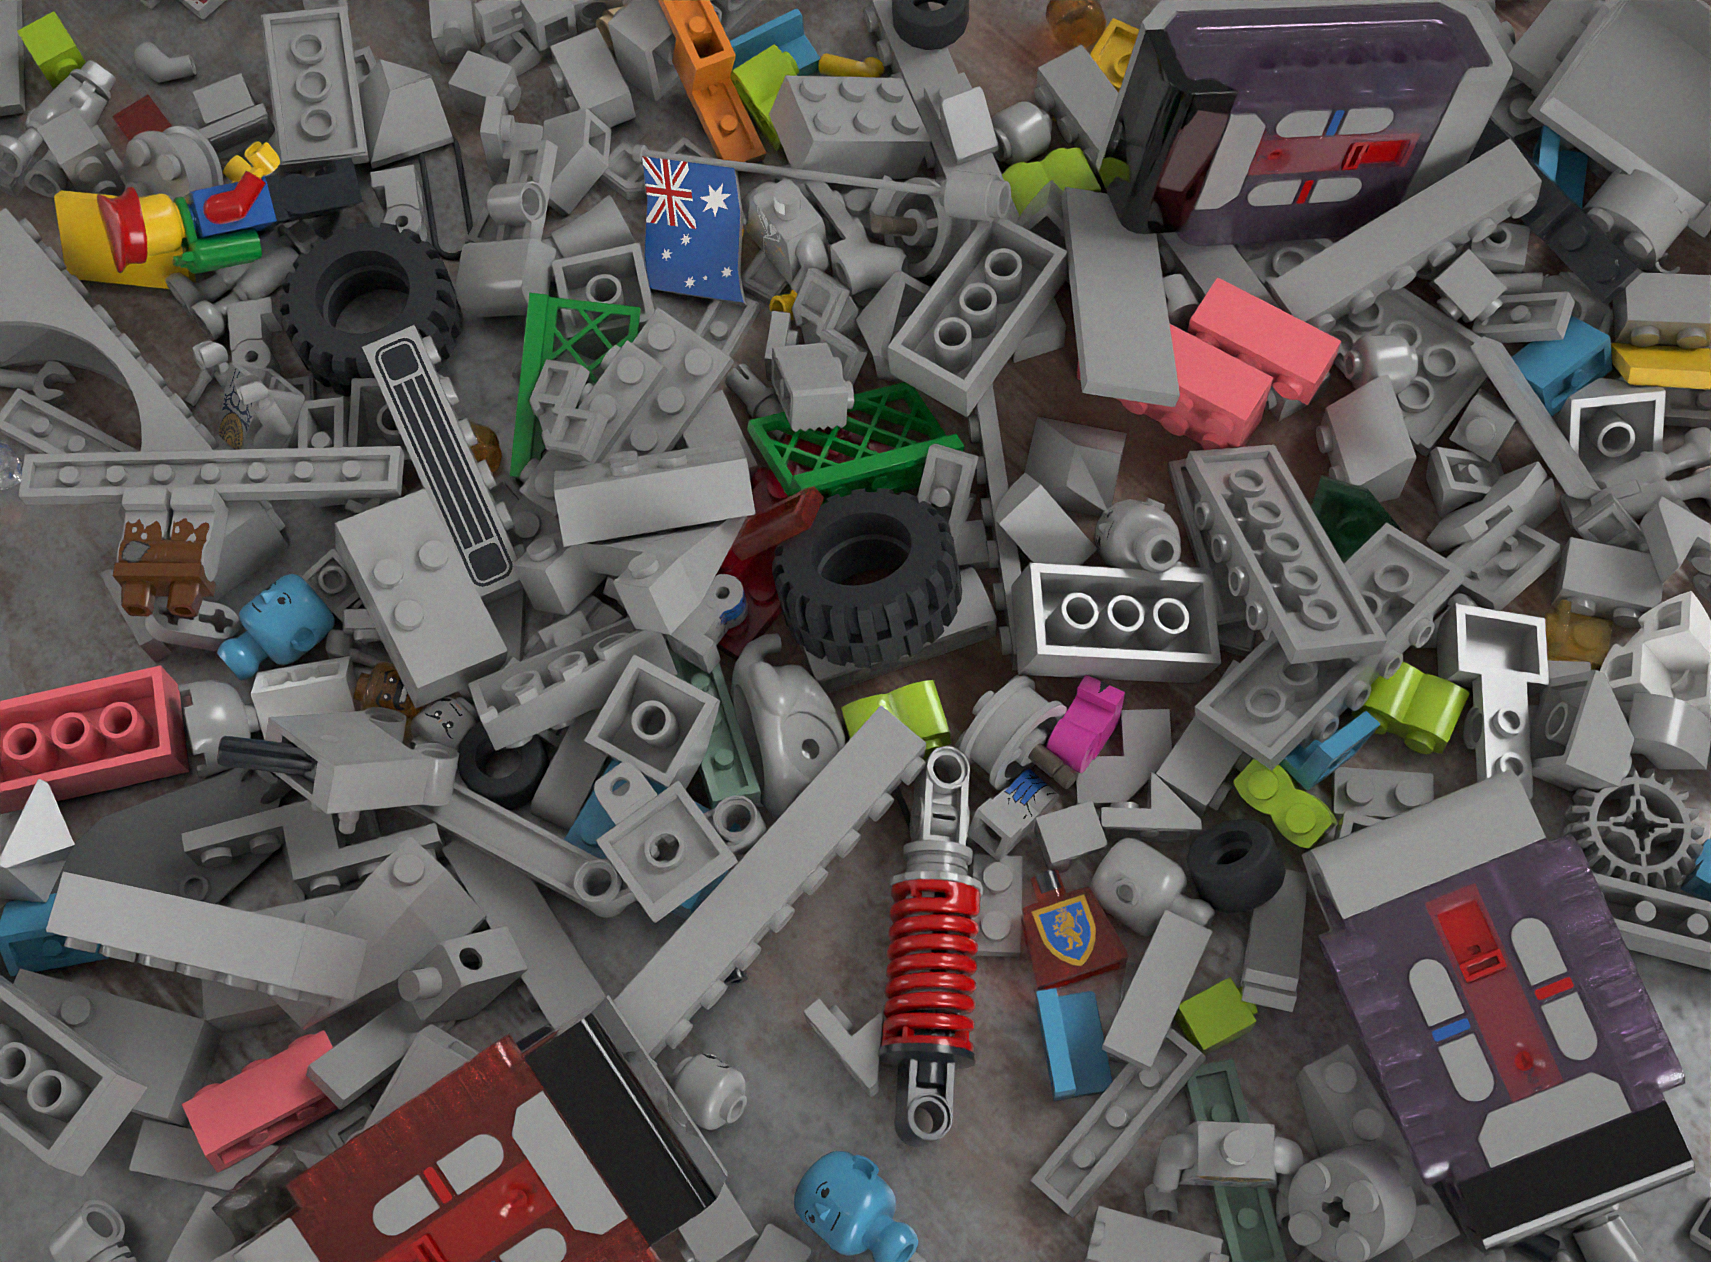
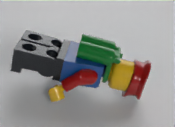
[97,141,363,274]

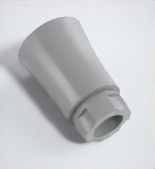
[541,194,636,283]

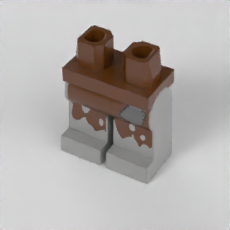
[112,487,229,617]

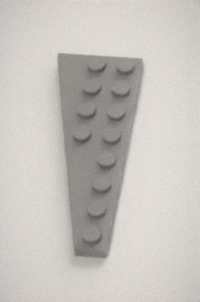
[1188,164,1489,457]

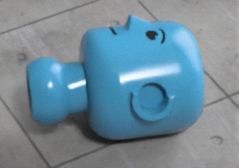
[217,574,335,680]
[794,1151,918,1262]

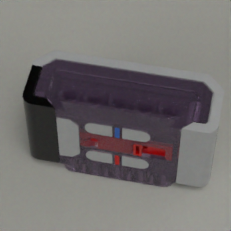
[1096,0,1513,246]
[1302,769,1696,1256]

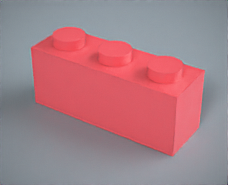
[1187,277,1341,405]
[181,1030,359,1173]

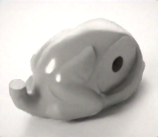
[730,633,845,820]

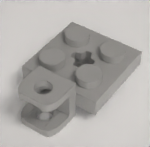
[594,762,738,923]

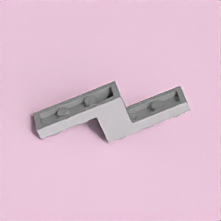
[181,800,446,896]

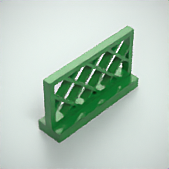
[509,292,641,479]
[747,382,965,521]

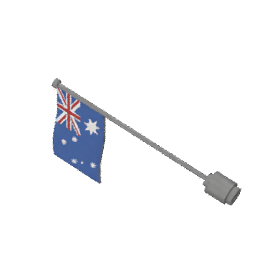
[632,144,1011,304]

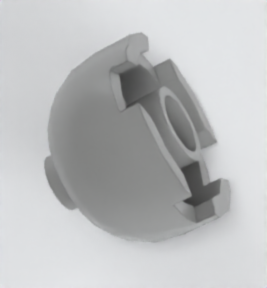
[178,680,259,778]

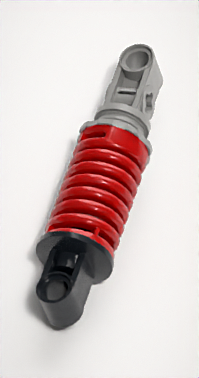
[878,746,983,1147]

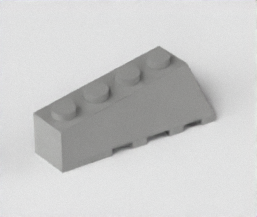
[468,617,677,750]
[1295,1044,1461,1262]

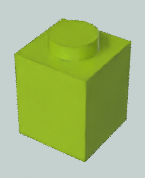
[17,11,86,90]
[1174,977,1258,1056]

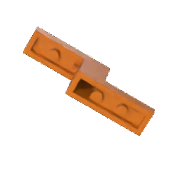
[658,0,766,163]

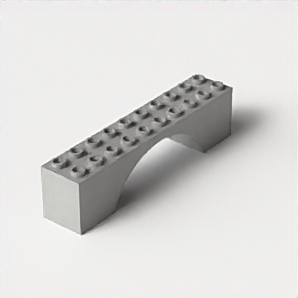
[0,208,289,603]

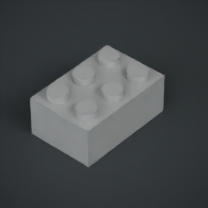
[769,76,932,179]

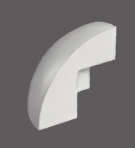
[1600,591,1711,721]

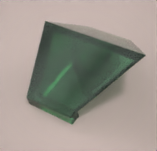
[1311,475,1402,564]

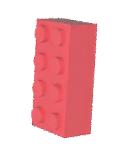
[1077,324,1273,450]
[0,665,189,814]

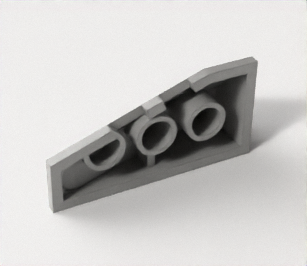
[268,836,487,1030]

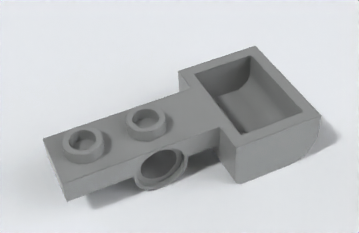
[455,139,558,317]
[1437,604,1549,799]

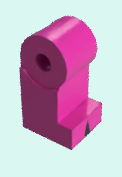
[1046,675,1125,774]

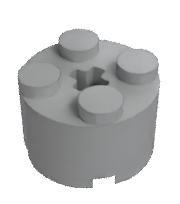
[1582,168,1689,271]
[1288,1144,1416,1262]

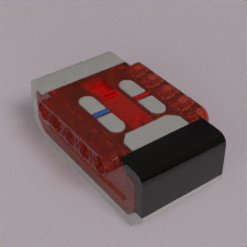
[232,995,728,1262]

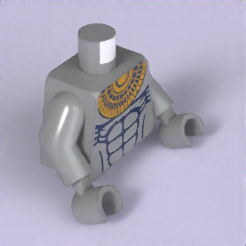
[192,340,305,450]
[1144,1121,1304,1227]

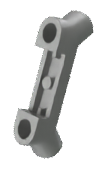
[771,164,908,296]

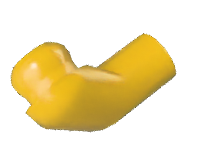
[818,53,885,78]

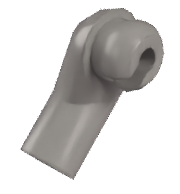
[133,42,196,82]

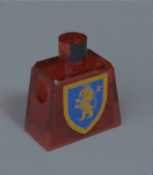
[1021,869,1129,996]

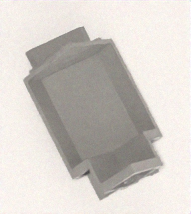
[1507,0,1711,238]

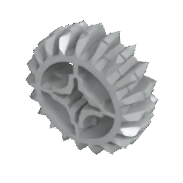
[1563,765,1705,891]

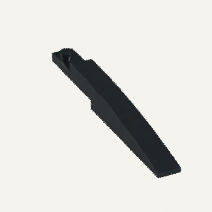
[1417,109,1642,305]

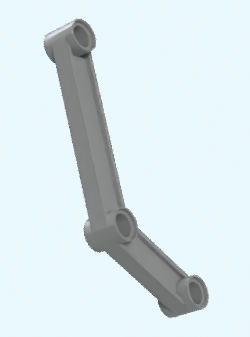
[398,782,767,918]

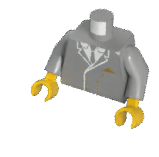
[741,179,830,321]

